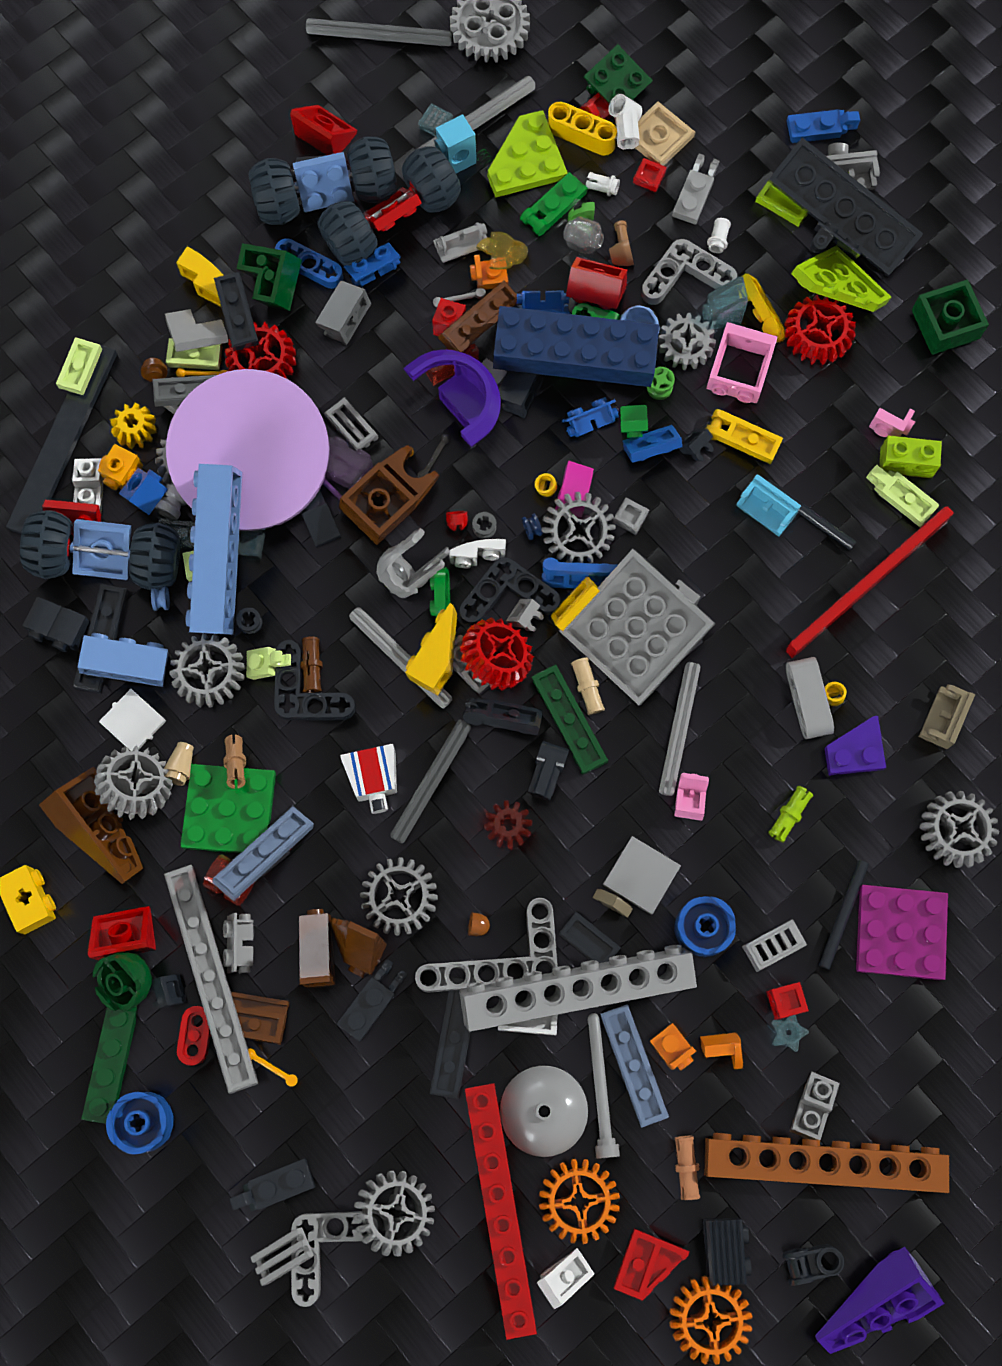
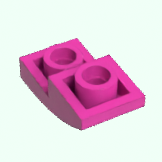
[555,461,594,518]

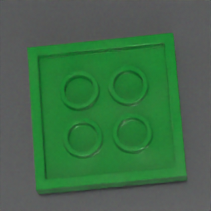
[181,764,276,853]

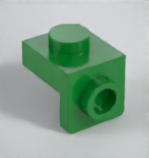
[621,405,648,438]

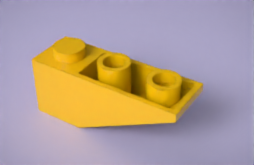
[405,603,457,696]

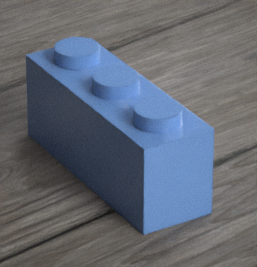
[78,633,169,687]

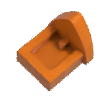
[700,1033,743,1069]

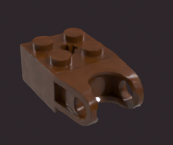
[339,445,439,545]

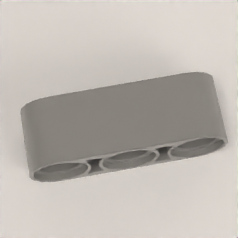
[786,657,834,739]

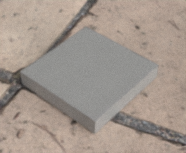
[603,836,681,915]

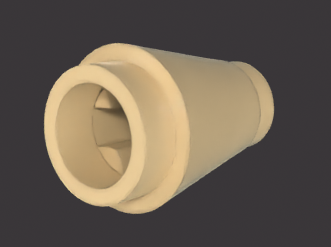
[164,742,194,786]

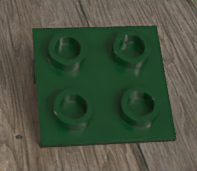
[584,44,653,104]

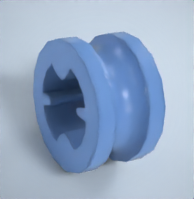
[151,587,170,611]

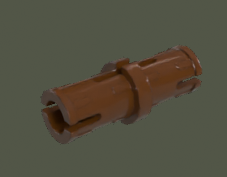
[300,637,323,693]

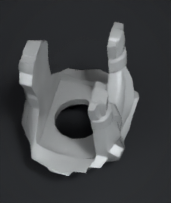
[377,528,450,598]

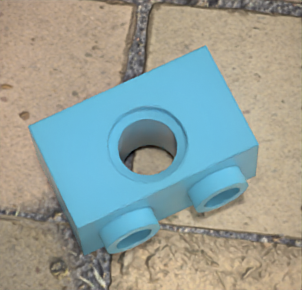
[434,114,476,173]

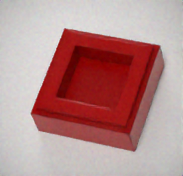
[633,158,667,192]

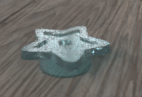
[772,1015,809,1052]

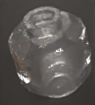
[564,216,604,254]

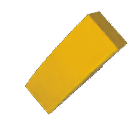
[176,246,223,307]

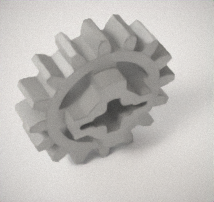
[658,313,716,370]

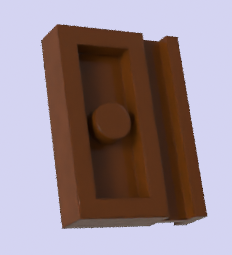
[231,992,289,1045]

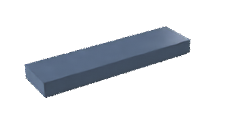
[213,807,314,901]
[600,1004,669,1127]

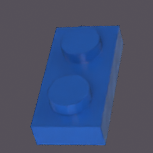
[623,425,682,463]

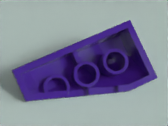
[815,1247,944,1354]

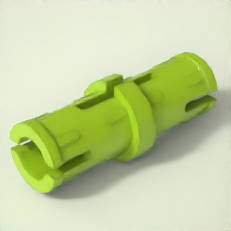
[768,786,813,843]

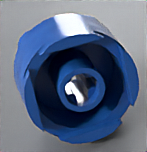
[674,896,736,958]
[106,1092,173,1154]

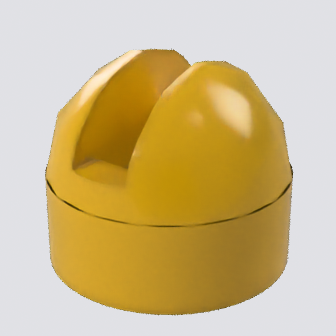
[535,473,557,497]
[825,682,847,706]

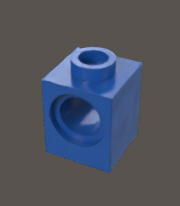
[119,468,168,515]

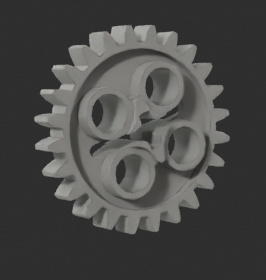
[450,0,530,62]

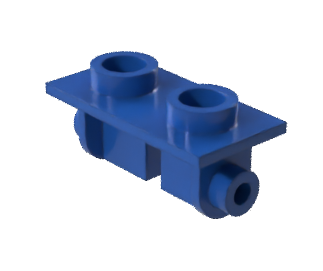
[344,243,400,287]
[517,290,569,314]
[562,397,619,438]

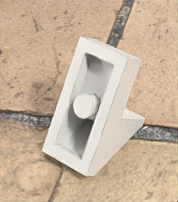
[537,1248,594,1309]

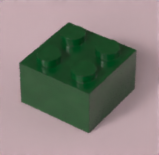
[912,279,989,355]

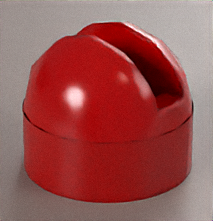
[446,511,468,531]

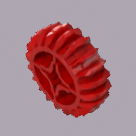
[784,294,856,365]
[225,322,296,379]
[459,617,534,691]

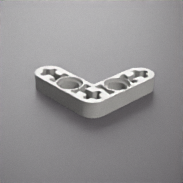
[642,239,737,305]
[291,1211,379,1307]

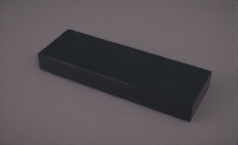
[214,271,259,351]

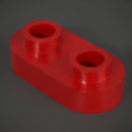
[177,1006,211,1065]

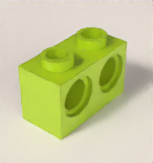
[879,436,942,478]

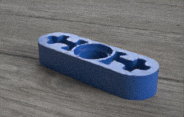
[275,239,343,289]

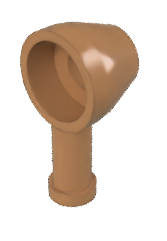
[609,221,634,266]

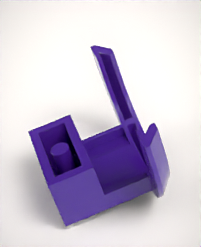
[403,350,501,447]

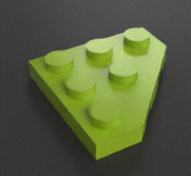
[487,110,568,198]
[791,245,891,312]

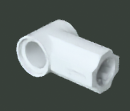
[609,94,642,150]

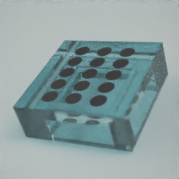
[418,103,453,136]

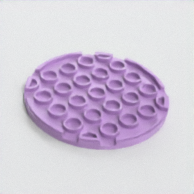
[166,369,330,531]

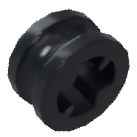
[236,607,263,635]

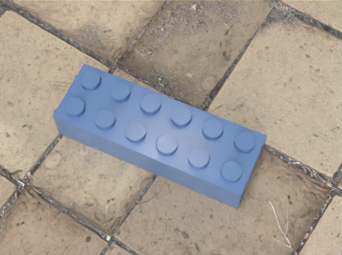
[186,464,243,635]

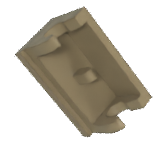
[919,684,975,749]

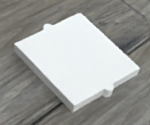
[99,689,166,751]

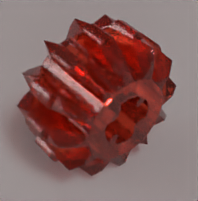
[484,801,532,849]

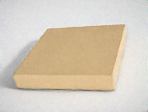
[635,102,695,166]

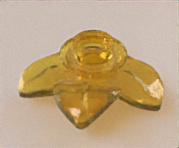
[476,232,528,270]

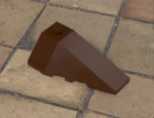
[39,766,143,884]

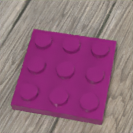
[856,885,948,980]

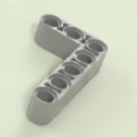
[415,898,558,992]

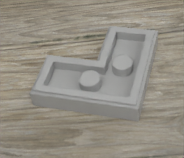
[165,309,228,352]

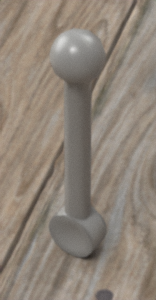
[433,288,486,307]

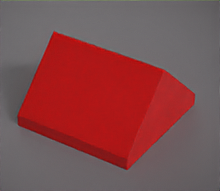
[290,105,358,155]
[88,906,156,961]

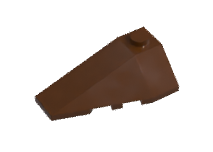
[330,918,387,978]

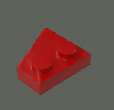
[613,1229,689,1301]

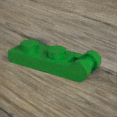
[520,172,588,236]

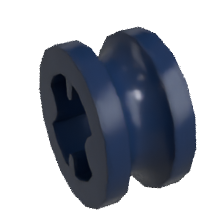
[522,513,543,540]

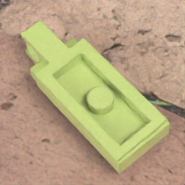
[866,465,939,528]

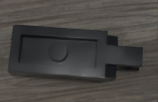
[230,1158,316,1211]

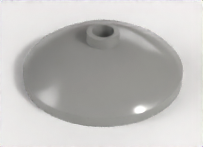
[500,1066,588,1157]

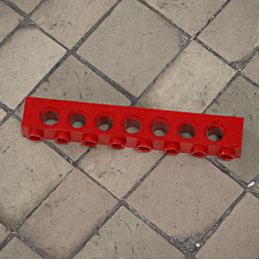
[465,1083,537,1340]

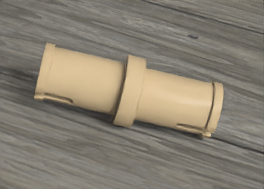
[571,657,605,715]

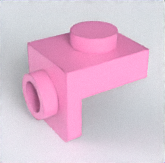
[869,408,915,437]
[674,773,709,821]

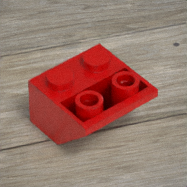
[566,257,627,309]

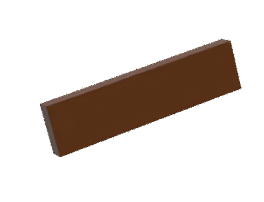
[438,280,517,352]

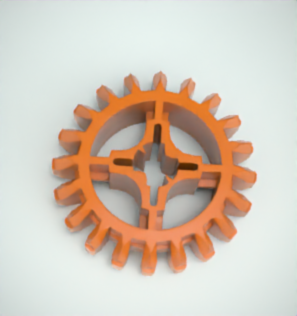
[539,1159,620,1244]
[669,1276,752,1365]

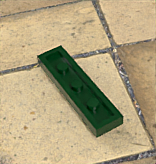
[531,665,608,775]
[82,1006,139,1124]

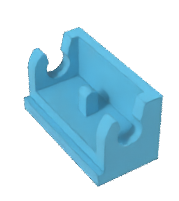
[736,474,801,536]

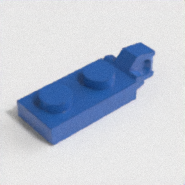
[787,110,860,143]

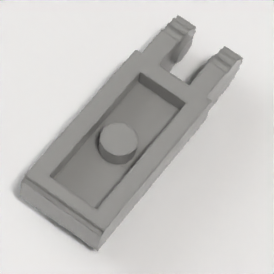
[672,154,719,225]

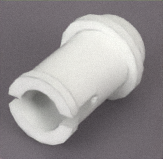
[586,172,620,196]
[707,218,731,253]

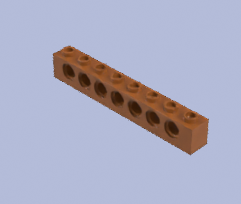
[704,1133,949,1193]

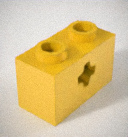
[0,865,56,934]

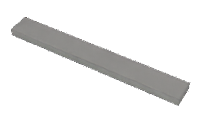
[164,865,258,1094]

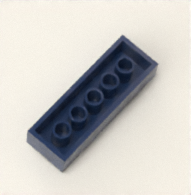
[493,306,659,387]

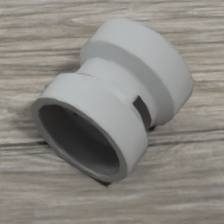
[154,484,187,521]

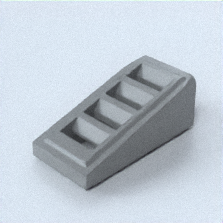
[742,919,807,972]

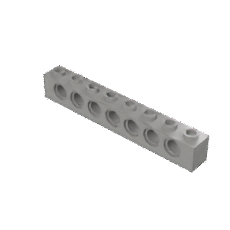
[459,945,697,1032]

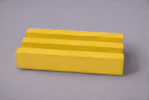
[551,576,600,631]

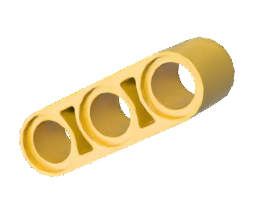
[548,102,617,156]

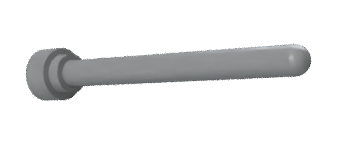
[588,1013,620,1158]

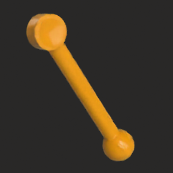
[176,367,228,377]
[248,1048,298,1086]

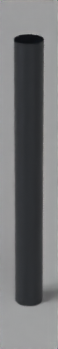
[768,479,856,550]
[818,860,869,970]

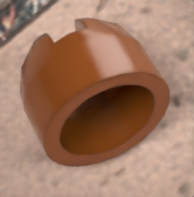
[468,912,490,936]

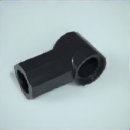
[528,741,570,801]

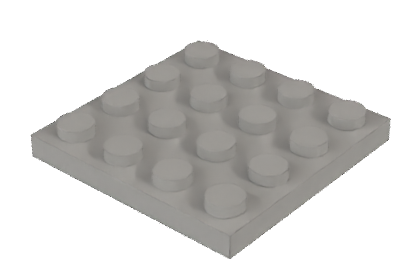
[559,549,715,705]

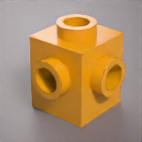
[98,444,143,490]

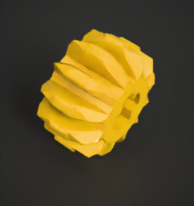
[110,402,157,449]

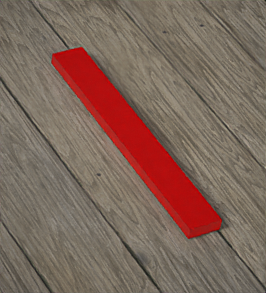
[786,506,954,658]

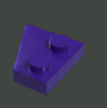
[825,716,886,775]

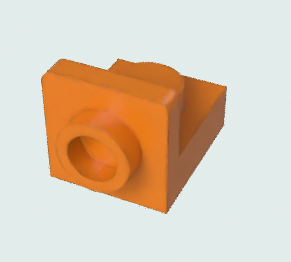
[470,255,508,289]
[649,1023,696,1071]

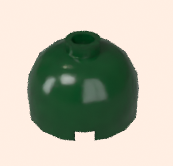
[93,952,152,1012]

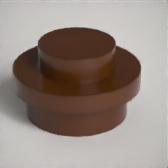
[141,358,168,382]

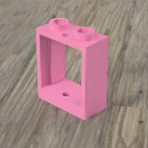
[706,322,778,403]

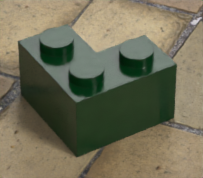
[236,243,302,311]

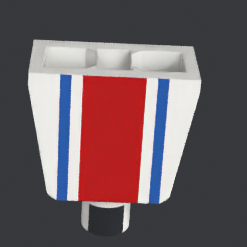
[340,744,397,814]

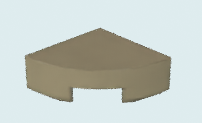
[593,889,632,918]

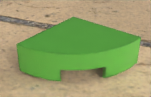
[568,202,595,224]

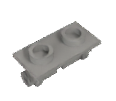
[433,223,490,263]
[223,913,253,974]

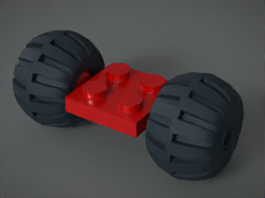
[318,146,461,266]

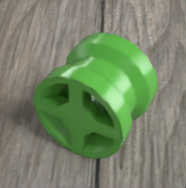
[647,367,675,400]

